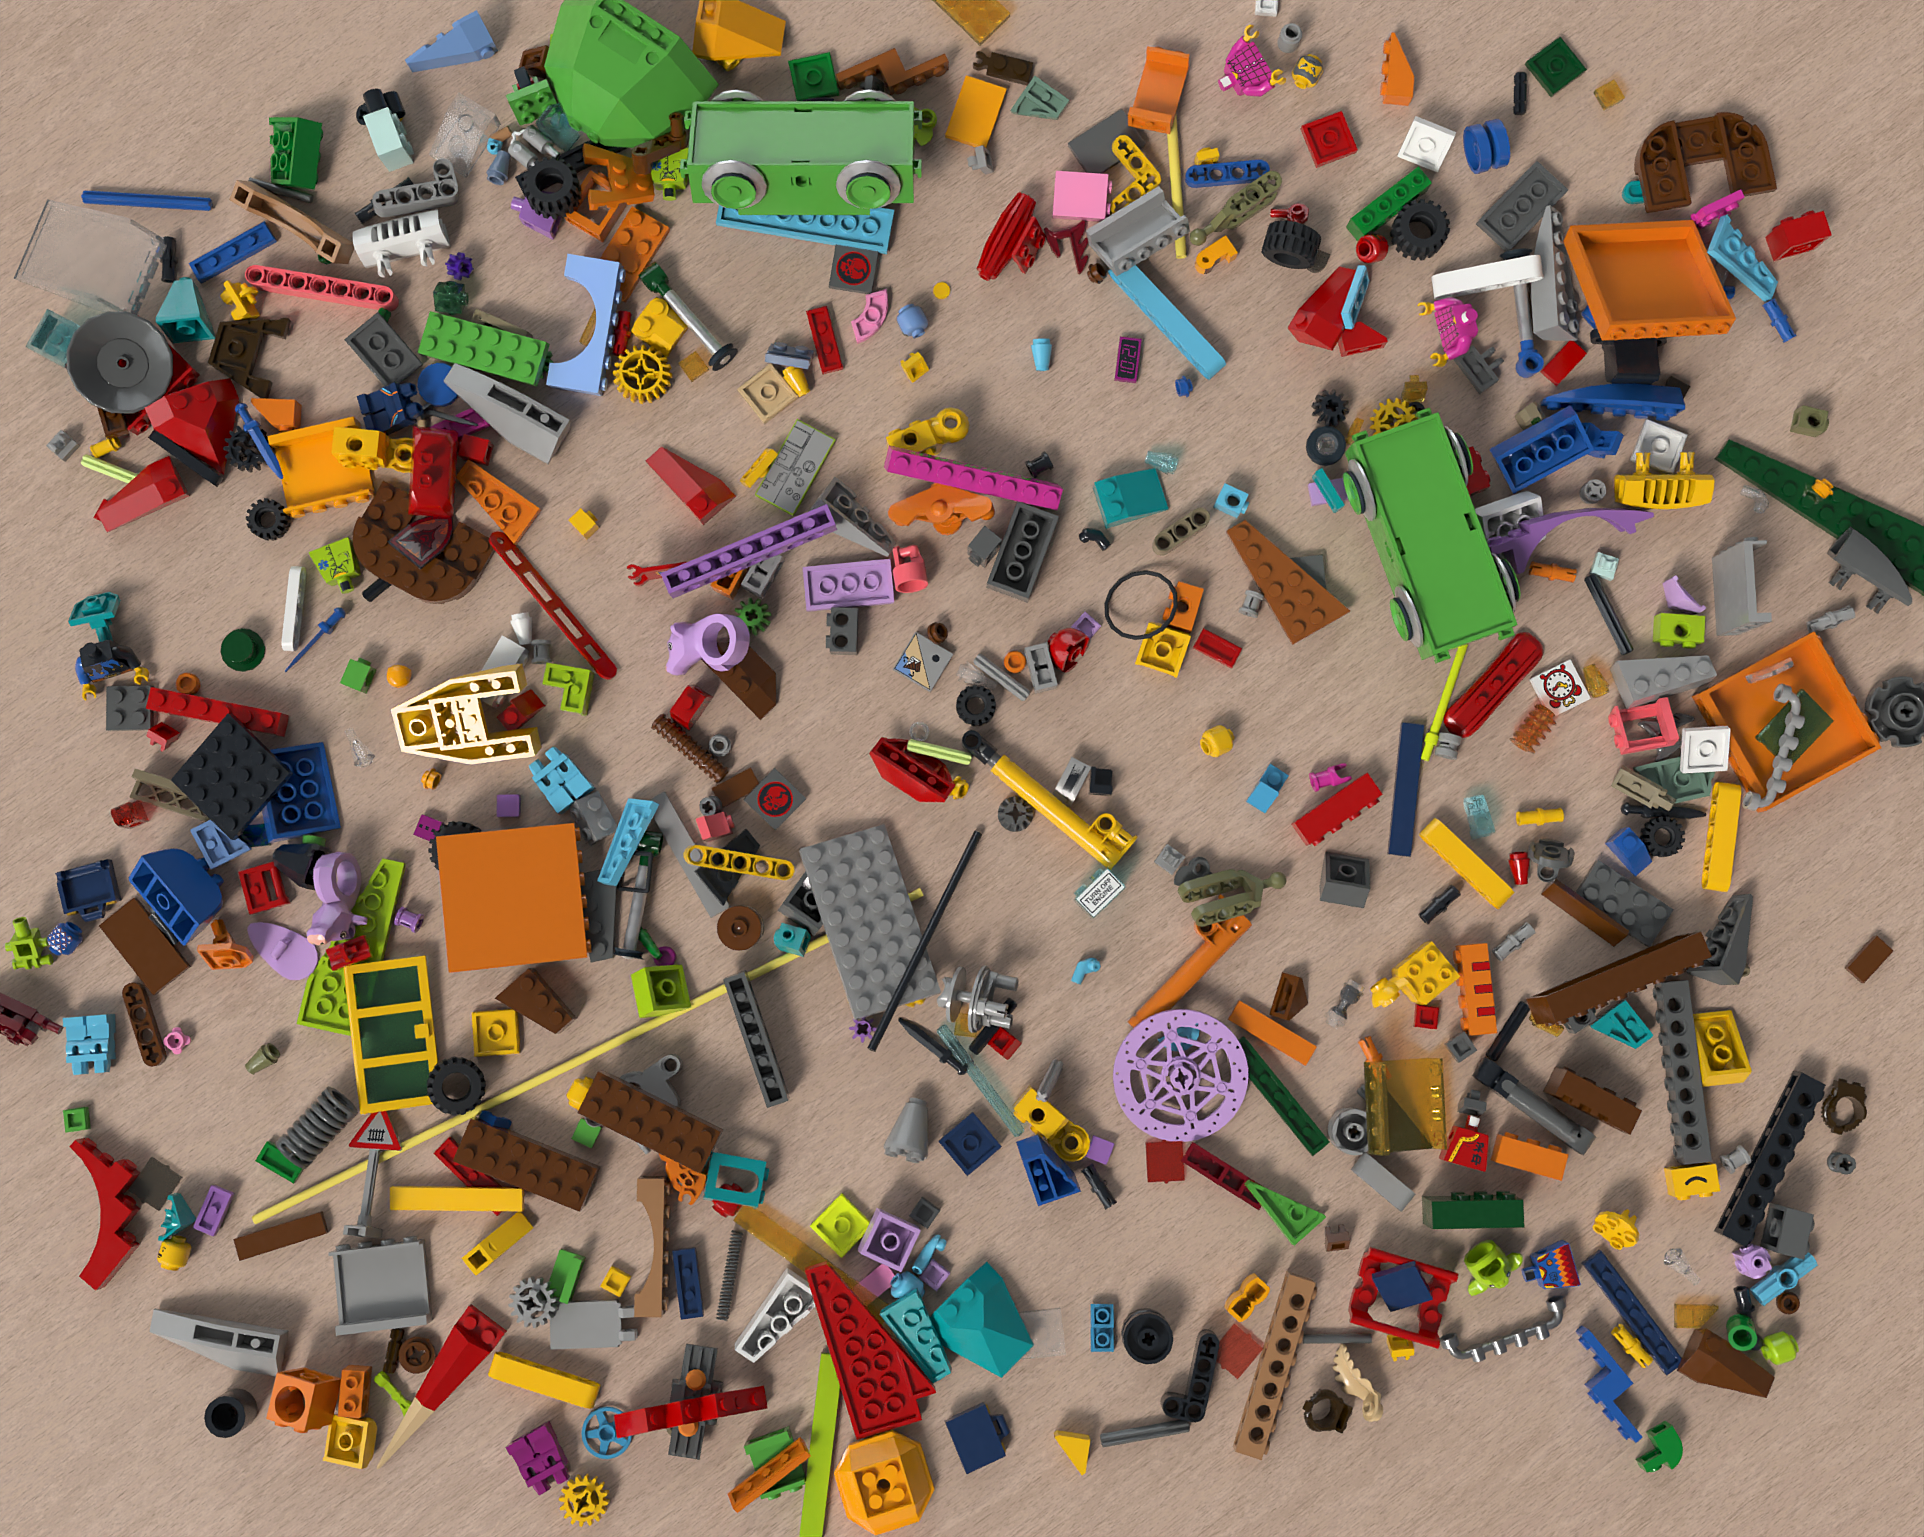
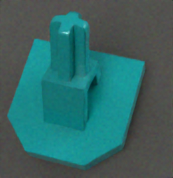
[68,592,121,642]

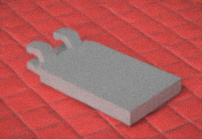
[550,1299,638,1350]

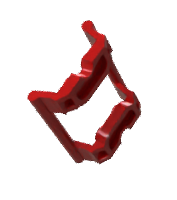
[1348,1247,1459,1349]

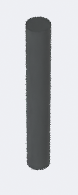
[248,177,313,203]
[1303,1334,1372,1344]

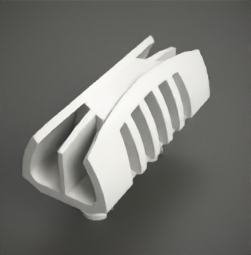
[353,210,451,277]

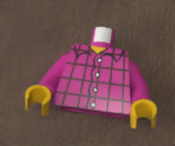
[1218,25,1286,97]
[1417,297,1478,367]

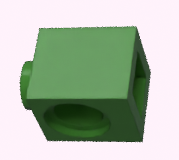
[340,658,376,694]

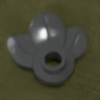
[1174,857,1213,886]

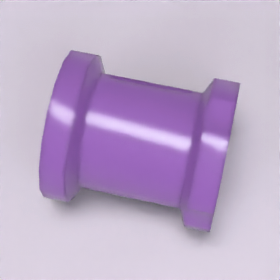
[394,907,424,933]

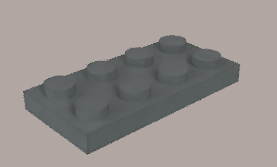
[1476,161,1568,252]
[1576,860,1674,947]

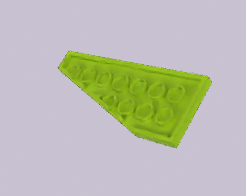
[296,858,406,1039]

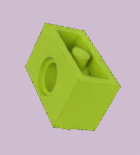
[1653,613,1705,649]

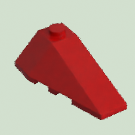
[1288,266,1356,351]
[645,446,736,526]
[97,456,190,533]

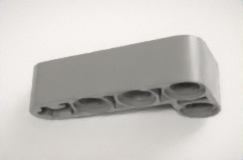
[372,158,459,217]

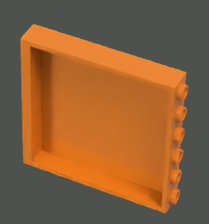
[1563,220,1736,341]
[1691,631,1882,813]
[436,823,592,973]

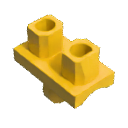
[220,280,260,321]

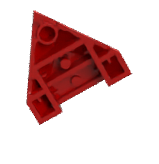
[145,378,239,475]

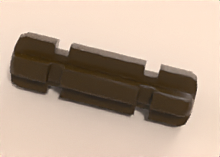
[382,1328,405,1374]

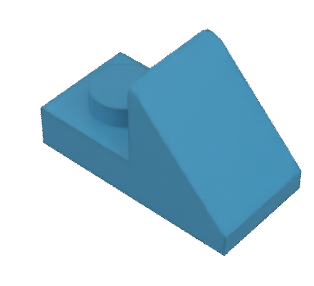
[1246,764,1289,813]

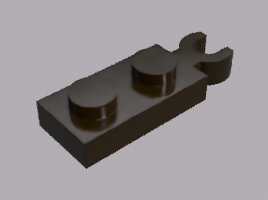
[973,51,1033,86]

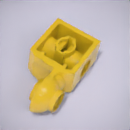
[886,407,970,456]
[331,427,412,473]
[1370,941,1461,1008]
[1012,1086,1090,1162]

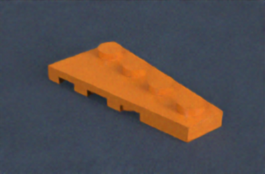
[456,459,541,545]

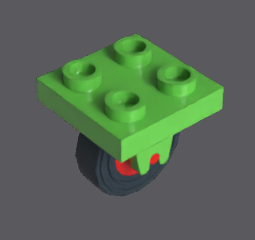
[506,67,560,126]

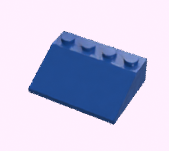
[262,742,341,843]

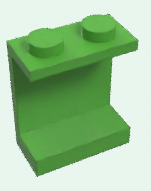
[744,1426,806,1500]

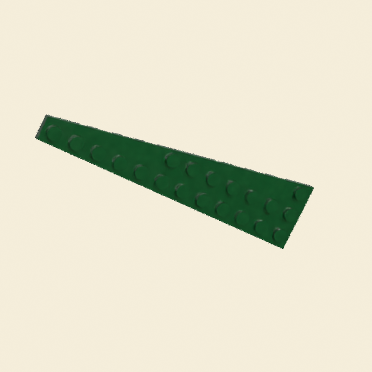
[1714,439,1924,596]

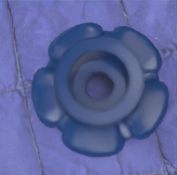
[1175,376,1193,397]

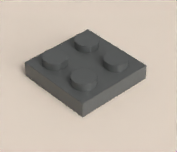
[106,685,154,731]

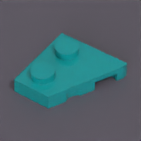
[1589,999,1654,1049]

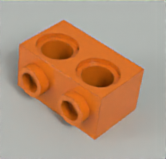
[338,1365,372,1418]

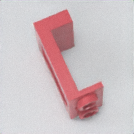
[1608,697,1679,755]

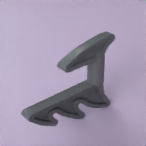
[1638,713,1695,762]

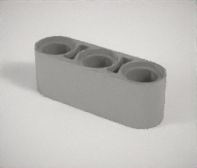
[1351,1152,1416,1212]

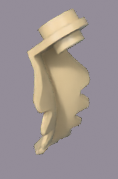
[1333,1343,1383,1422]

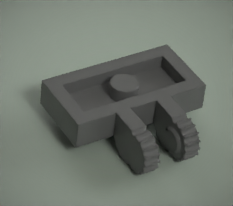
[1454,345,1504,394]

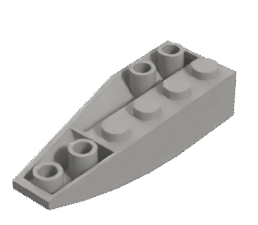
[1531,205,1579,341]
[444,363,571,465]
[150,1308,289,1377]

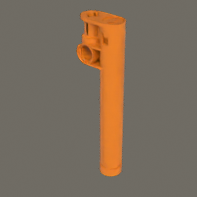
[1128,894,1252,1037]

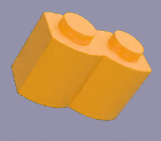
[1224,1273,1270,1322]

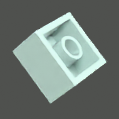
[363,107,414,172]

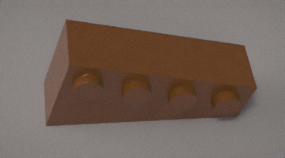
[1543,1066,1642,1135]

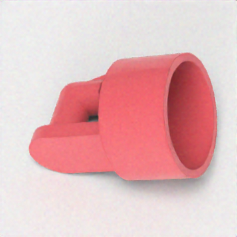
[893,545,928,593]

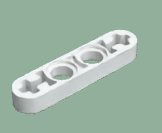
[282,566,306,651]

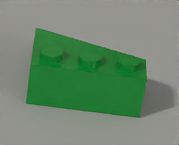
[269,117,323,190]

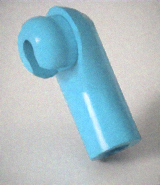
[1071,958,1101,985]

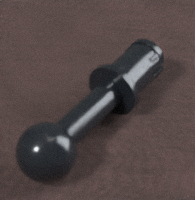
[1733,1286,1763,1351]

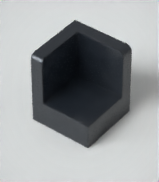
[1088,767,1113,796]

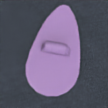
[247,922,318,980]

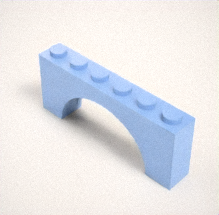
[546,254,626,396]

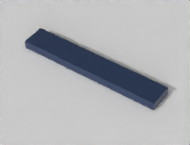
[1387,722,1424,857]
[1581,1250,1682,1375]

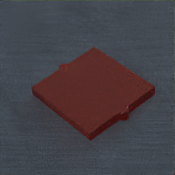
[1145,1140,1185,1184]
[1209,1324,1263,1379]

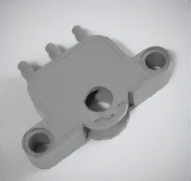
[585,1054,683,1154]

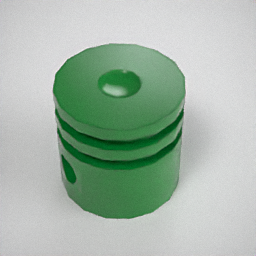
[1726,1314,1757,1351]

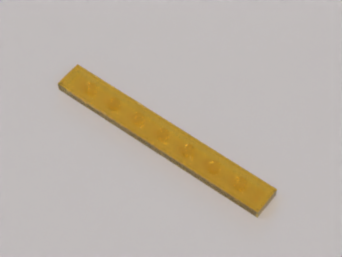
[733,1205,890,1324]

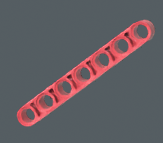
[245,265,399,311]

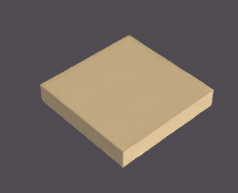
[737,363,799,424]

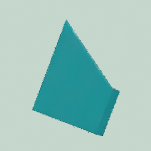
[158,1193,196,1241]

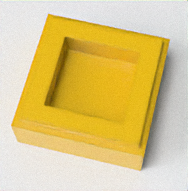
[600,1265,632,1297]

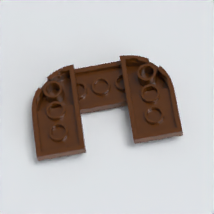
[1634,112,1777,213]
[353,481,495,604]

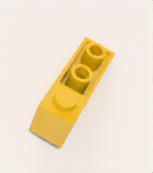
[461,1211,534,1276]

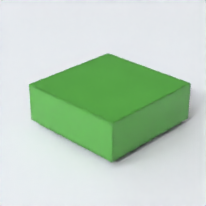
[63,1107,91,1133]
[571,1118,602,1148]

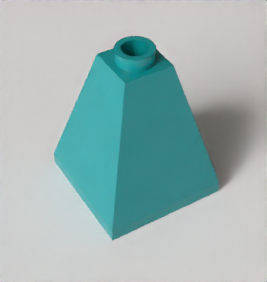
[156,277,215,344]

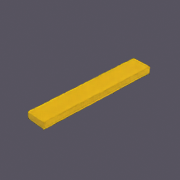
[389,1186,525,1211]

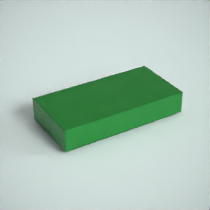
[255,1141,304,1184]

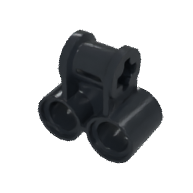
[356,88,406,125]

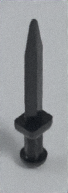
[411,400,478,426]
[1620,802,1707,819]
[898,1018,968,1075]

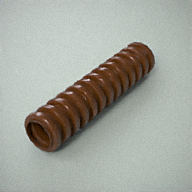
[651,713,729,783]

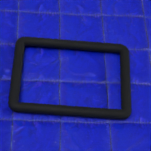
[617,851,653,893]

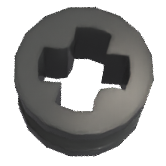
[699,795,722,816]

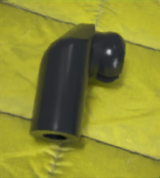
[1079,527,1111,551]

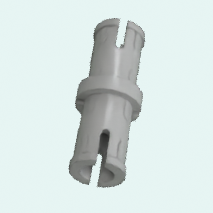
[1806,605,1855,633]
[1492,922,1536,961]

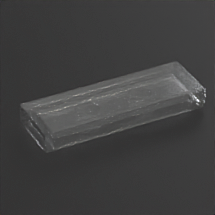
[1745,658,1794,684]

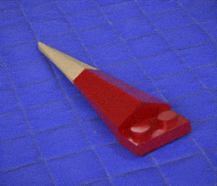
[377,1304,507,1469]

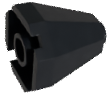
[273,844,331,891]

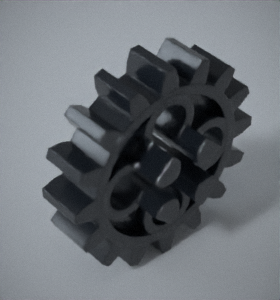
[223,426,274,473]

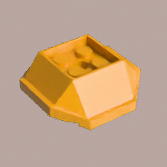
[834,1430,935,1536]

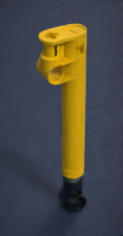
[962,730,1138,871]

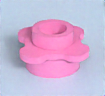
[163,1027,191,1054]

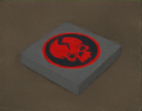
[829,244,879,294]
[743,768,806,830]

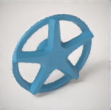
[581,1406,632,1459]

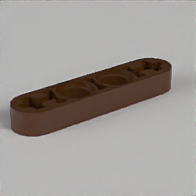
[122,982,167,1067]

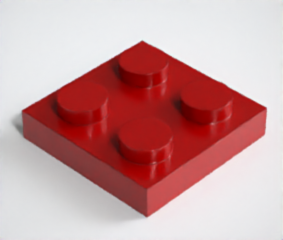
[1300,111,1358,168]

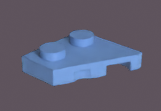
[190,820,252,870]

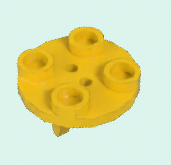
[1592,1209,1640,1250]

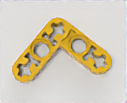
[1109,135,1161,215]

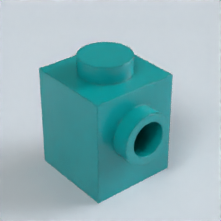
[774,923,811,957]

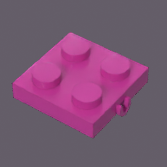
[1690,190,1745,230]

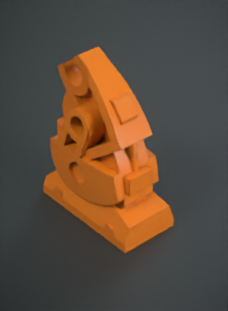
[659,1154,708,1205]

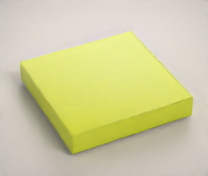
[810,1193,870,1258]

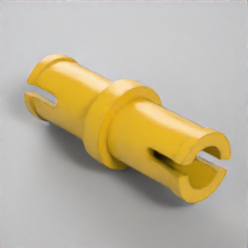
[1516,808,1564,826]
[1611,1324,1653,1368]

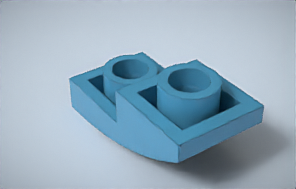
[1090,1304,1114,1352]

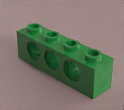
[1346,166,1432,241]

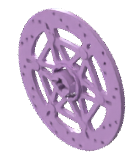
[1113,1009,1248,1142]

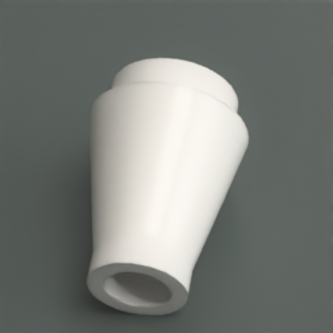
[510,612,532,645]

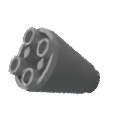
[884,1098,928,1163]

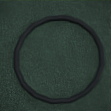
[1104,570,1178,640]

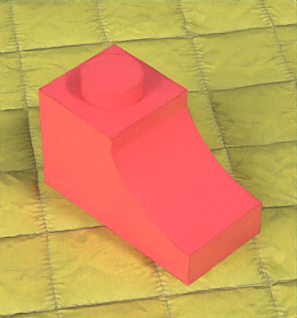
[696,811,735,842]

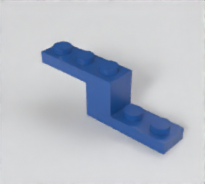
[1576,1326,1643,1443]

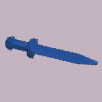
[235,403,283,479]
[285,607,346,672]

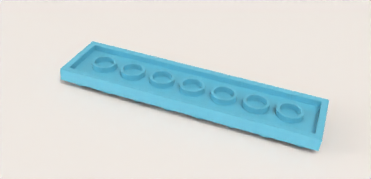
[716,205,895,254]

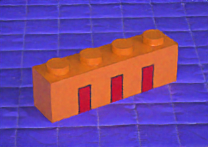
[1453,943,1497,1036]

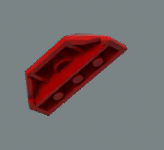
[869,737,956,802]

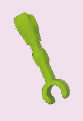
[374,1371,412,1416]

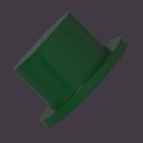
[220,628,265,672]

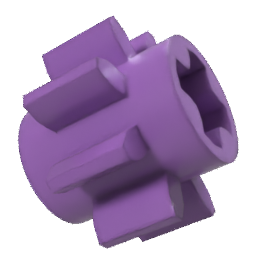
[849,1017,877,1043]

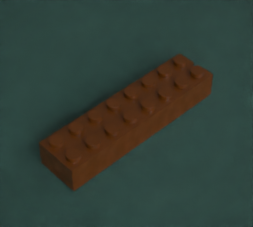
[1526,931,1712,1027]

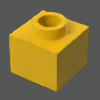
[568,508,599,540]

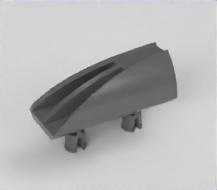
[1827,527,1912,614]

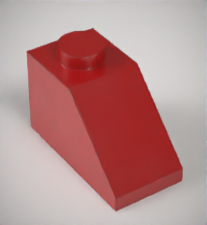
[1338,321,1388,357]

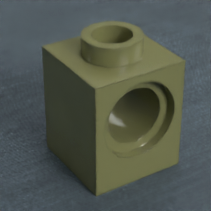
[1790,405,1829,438]

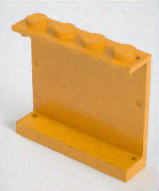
[267,416,375,518]

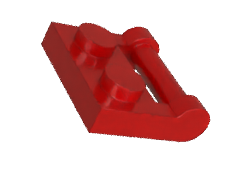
[238,861,291,915]

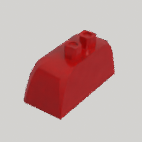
[408,426,458,518]

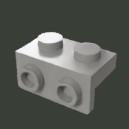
[569,791,618,846]

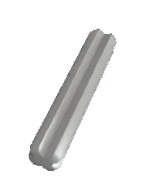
[973,654,1030,701]
[1036,1059,1064,1102]

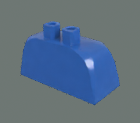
[128,848,224,945]

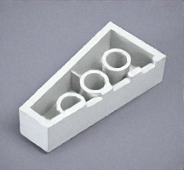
[735,1268,815,1363]

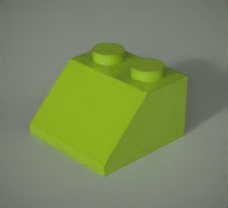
[631,964,691,1018]

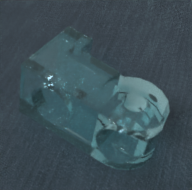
[1463,795,1496,840]

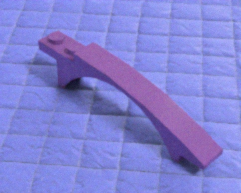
[1487,508,1654,574]

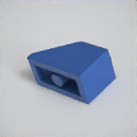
[1605,827,1652,876]

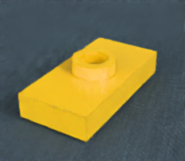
[739,448,778,488]

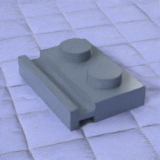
[765,342,814,369]

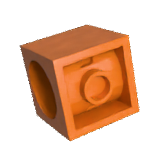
[266,1367,341,1433]

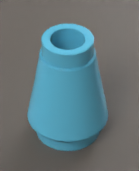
[1031,338,1052,371]

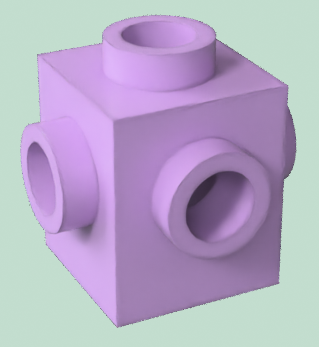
[1732,1243,1772,1279]

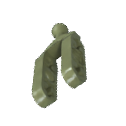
[1190,171,1282,246]
[1177,869,1287,927]

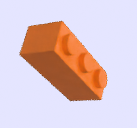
[1490,1132,1568,1181]

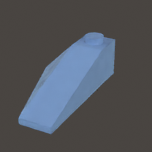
[405,10,498,73]

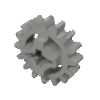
[508,1276,559,1328]

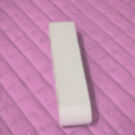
[1431,255,1544,300]

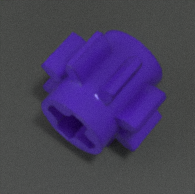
[445,252,474,281]

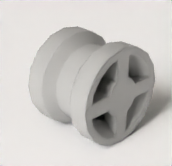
[1580,479,1606,504]

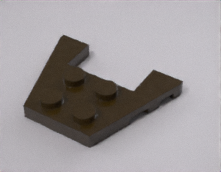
[208,318,291,399]

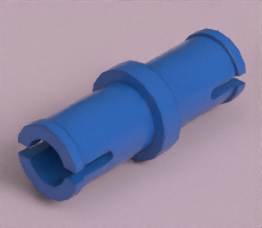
[1762,298,1797,343]

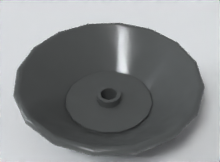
[66,311,173,413]

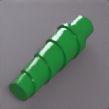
[638,926,662,960]

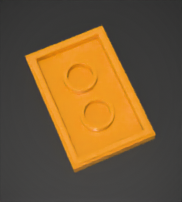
[945,75,1007,149]

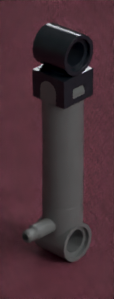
[1472,1057,1596,1156]

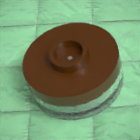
[717,905,764,951]

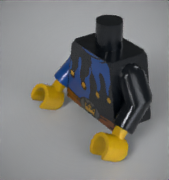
[75,640,150,700]

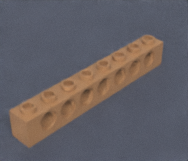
[1233,1271,1317,1460]

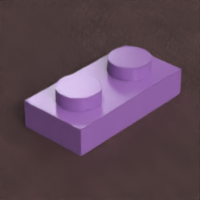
[193,1185,235,1237]

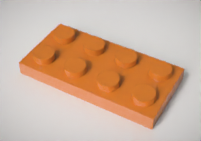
[600,206,670,303]

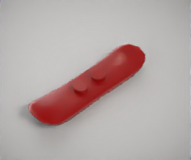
[1444,632,1544,738]

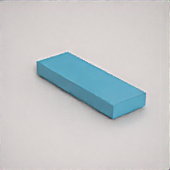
[1341,265,1370,329]

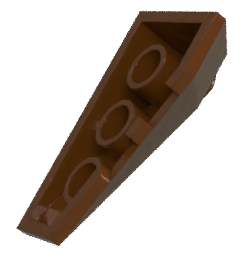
[1677,1328,1775,1398]

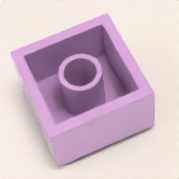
[858,1208,921,1272]

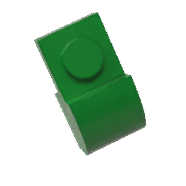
[1635,1421,1683,1473]

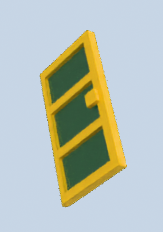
[343,955,439,1115]

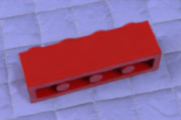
[1291,772,1383,846]

